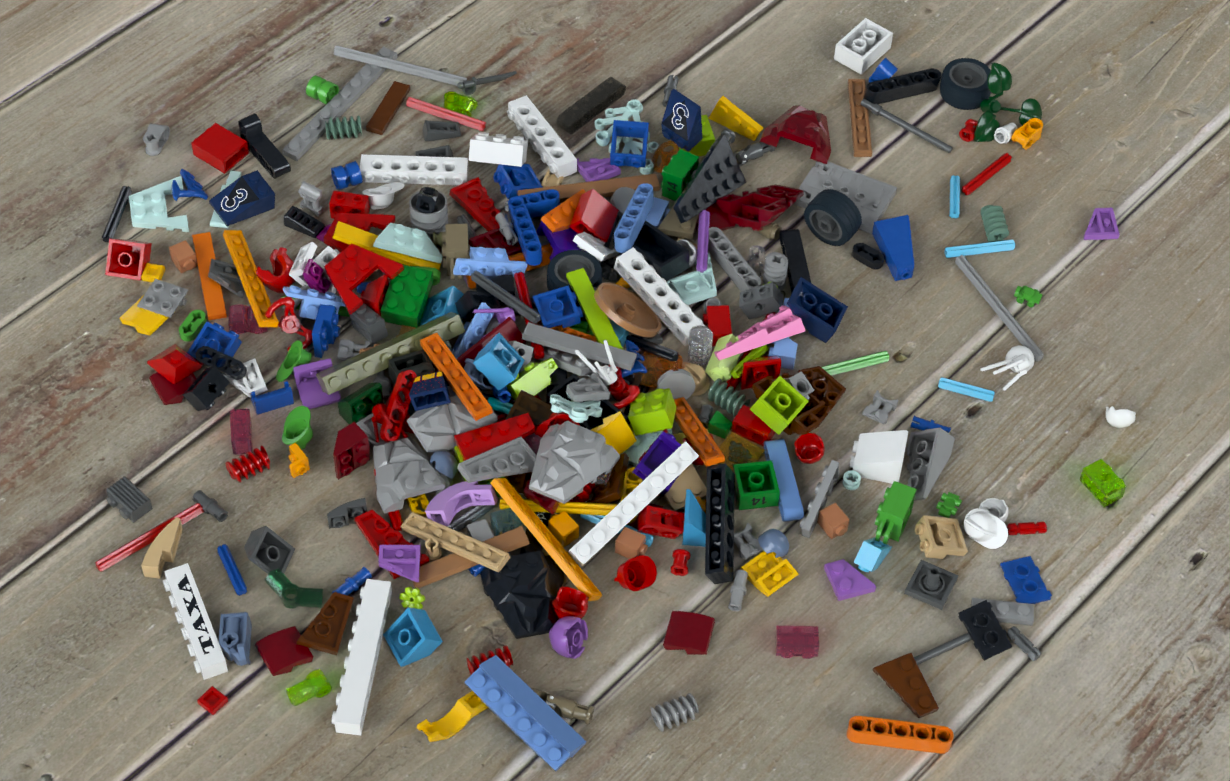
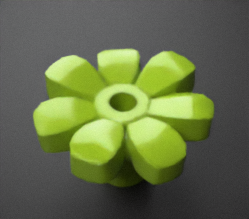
[399,586,425,609]

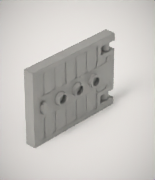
[794,161,897,234]

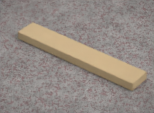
[401,512,510,573]

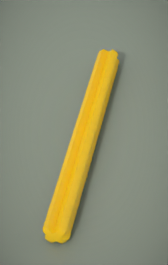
[499,498,617,516]

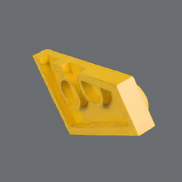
[708,96,763,141]

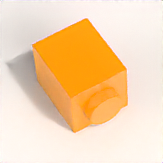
[548,511,579,547]

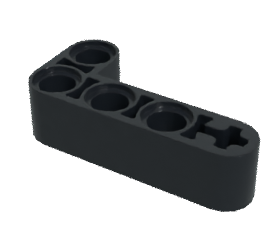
[238,113,291,179]

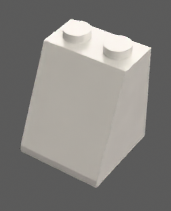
[849,430,909,484]

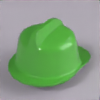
[276,340,312,382]
[282,406,313,450]

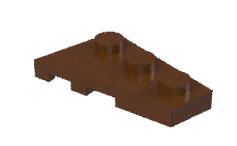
[586,453,629,504]
[296,592,354,656]
[873,653,939,718]

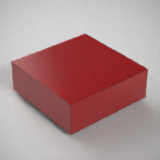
[197,686,228,715]

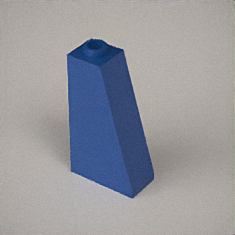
[872,215,914,281]

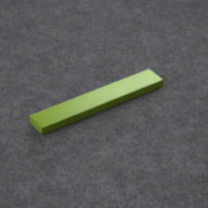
[566,268,623,365]

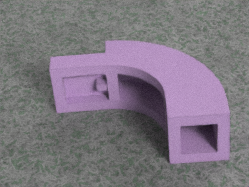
[425,481,498,526]

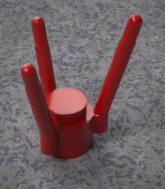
[371,404,408,443]

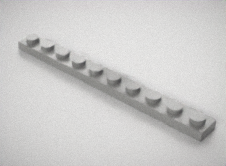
[282,47,397,161]

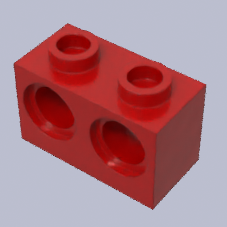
[329,191,370,219]
[637,505,685,539]

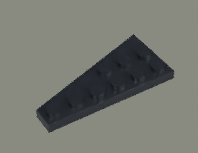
[673,134,746,223]

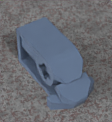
[219,612,252,666]

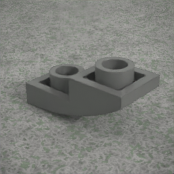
[327,498,367,529]

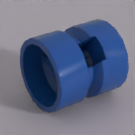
[331,161,363,190]

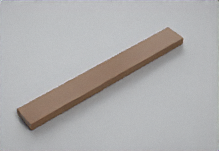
[517,174,660,203]

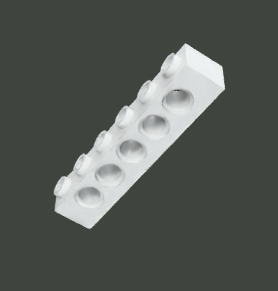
[507,95,577,178]
[360,154,468,185]
[614,247,705,346]

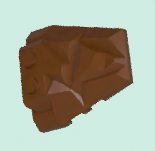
[752,366,846,435]

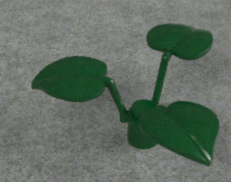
[974,63,1042,142]

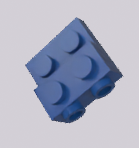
[493,164,543,199]
[533,285,583,328]
[312,304,340,358]
[187,321,242,367]

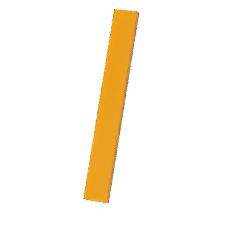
[223,230,279,327]
[490,478,603,601]

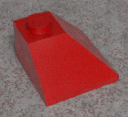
[105,238,152,281]
[360,275,389,316]
[147,344,202,385]
[741,356,781,390]

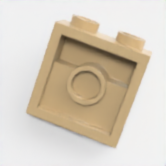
[915,515,968,559]

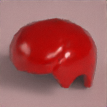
[794,433,825,464]

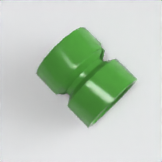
[306,75,339,104]

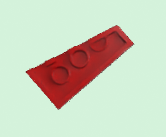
[449,177,500,231]
[454,413,535,461]

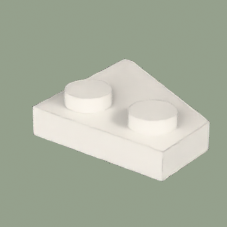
[573,232,618,262]
[223,358,268,398]

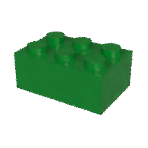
[381,264,434,329]

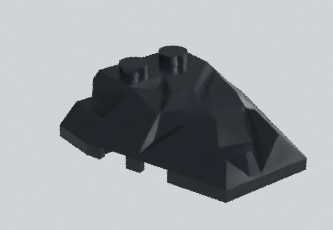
[480,551,564,639]

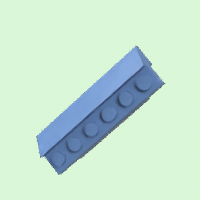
[464,655,587,771]

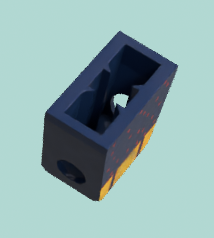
[409,371,451,411]

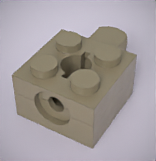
[442,224,469,280]

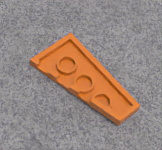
[541,189,586,233]

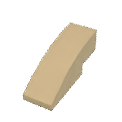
[141,518,183,578]

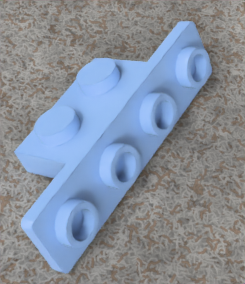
[453,247,527,277]
[283,285,346,320]
[451,302,494,359]

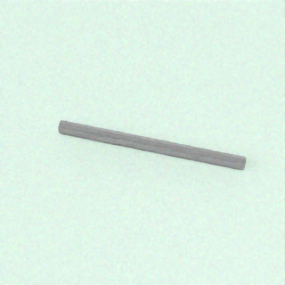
[334,45,467,86]
[955,255,1044,362]

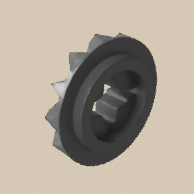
[601,257,622,282]

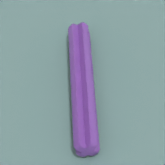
[696,210,710,273]

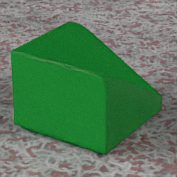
[708,411,732,439]

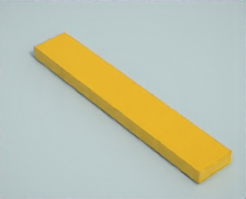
[333,221,442,270]

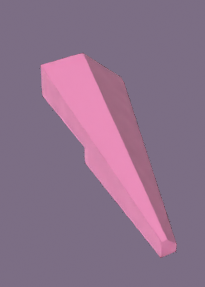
[714,305,806,360]

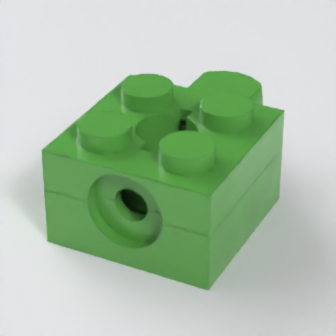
[875,481,917,545]

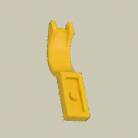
[417,691,488,742]

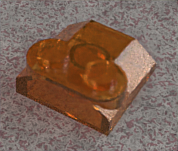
[640,352,683,388]

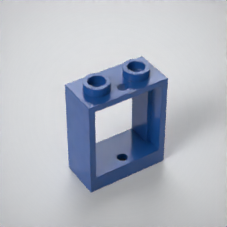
[610,120,649,168]

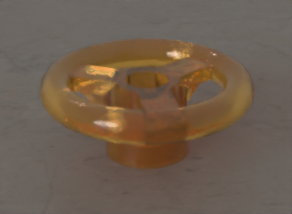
[652,141,679,173]

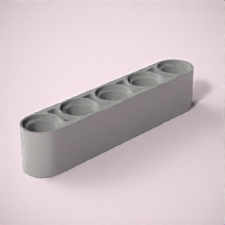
[708,227,761,292]

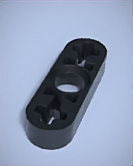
[196,346,247,380]

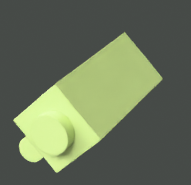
[705,334,741,382]

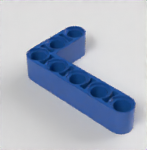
[508,189,560,266]

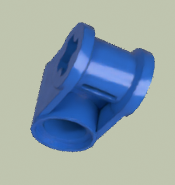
[869,58,898,83]

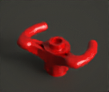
[265,296,313,351]
[608,365,640,409]

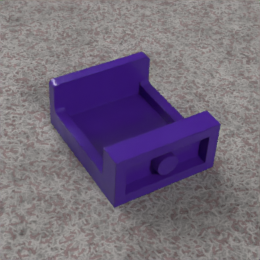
[536,221,589,260]
[632,431,681,496]

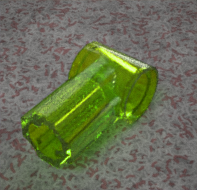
[286,669,332,706]

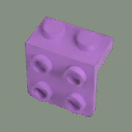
[293,358,341,409]

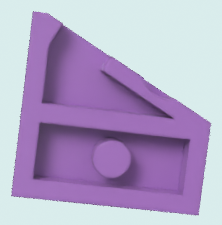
[577,158,621,182]
[1084,208,1120,240]
[378,545,421,582]
[824,559,876,601]

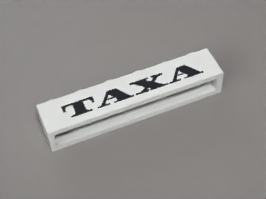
[162,563,228,680]

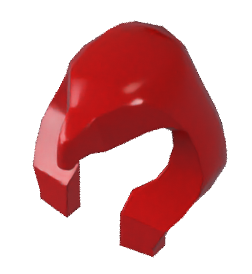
[256,247,296,293]

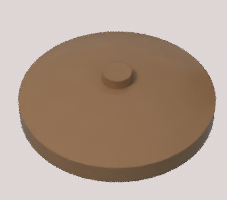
[594,282,662,338]

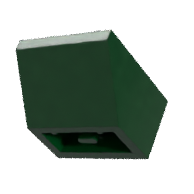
[338,382,383,424]

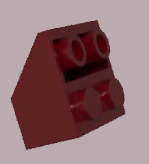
[333,422,370,480]

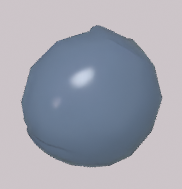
[430,451,459,479]
[758,529,789,558]

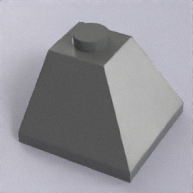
[244,526,295,582]

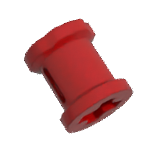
[959,119,978,142]
[671,549,691,576]

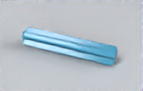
[949,175,960,219]
[938,377,995,402]

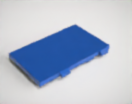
[1000,556,1052,604]

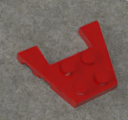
[323,213,396,253]
[324,243,404,315]

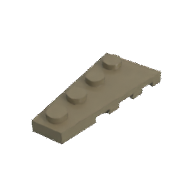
[657,186,699,239]

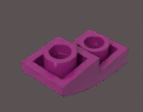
[303,259,331,294]

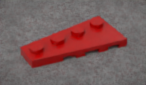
[355,509,429,579]

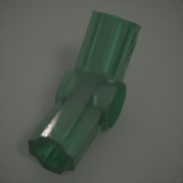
[265,568,323,609]

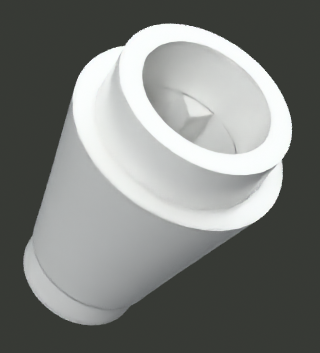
[994,123,1017,144]

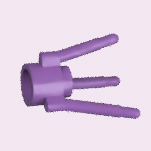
[473,307,515,338]

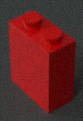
[191,123,249,174]
[569,189,619,243]

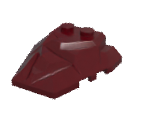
[760,105,831,164]
[716,184,804,231]

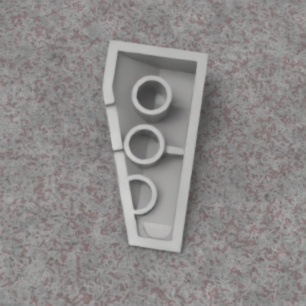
[907,428,955,501]

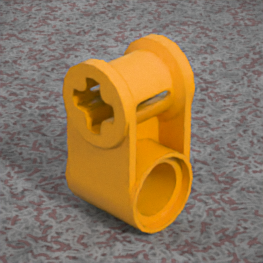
[1011,118,1043,150]

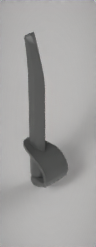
[457,71,517,95]

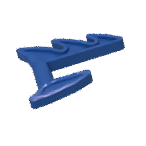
[171,169,208,201]
[621,340,648,378]

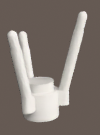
[575,340,618,385]
[980,354,1030,391]

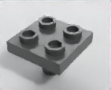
[904,560,959,610]

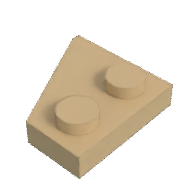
[664,463,707,512]

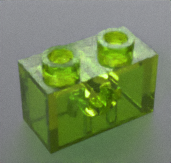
[1080,459,1126,507]

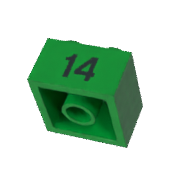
[661,149,699,202]
[733,460,780,510]

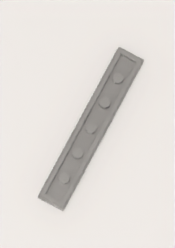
[522,322,637,371]

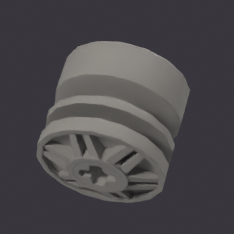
[409,190,448,237]

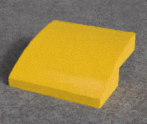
[119,295,169,336]
[591,411,637,455]
[740,551,799,597]

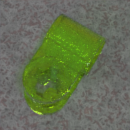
[444,91,478,117]

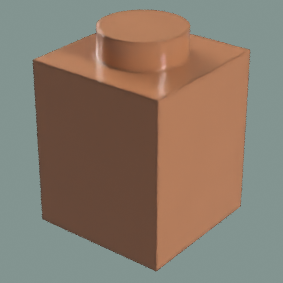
[169,240,198,273]
[817,503,849,539]
[615,526,648,559]

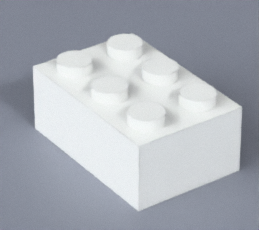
[834,18,893,75]
[469,132,528,167]

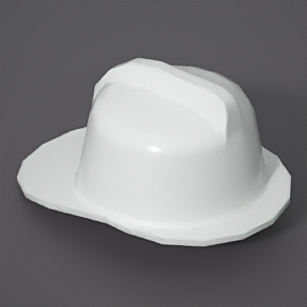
[362,182,405,210]
[964,508,1008,549]

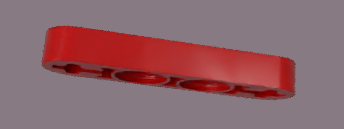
[380,370,417,442]

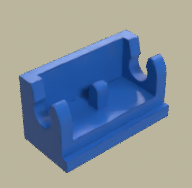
[250,381,294,415]

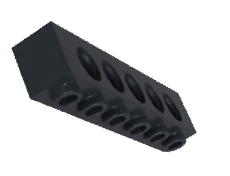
[705,463,735,584]

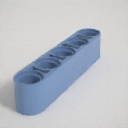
[614,183,654,253]
[764,439,804,522]

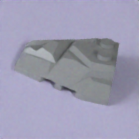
[407,385,498,452]
[529,421,620,504]
[373,436,455,514]

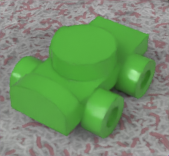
[1014,286,1043,307]
[936,492,962,518]

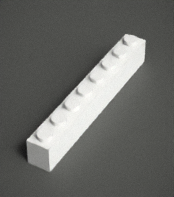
[568,441,699,568]
[332,579,392,735]

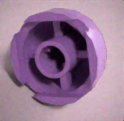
[549,616,588,659]

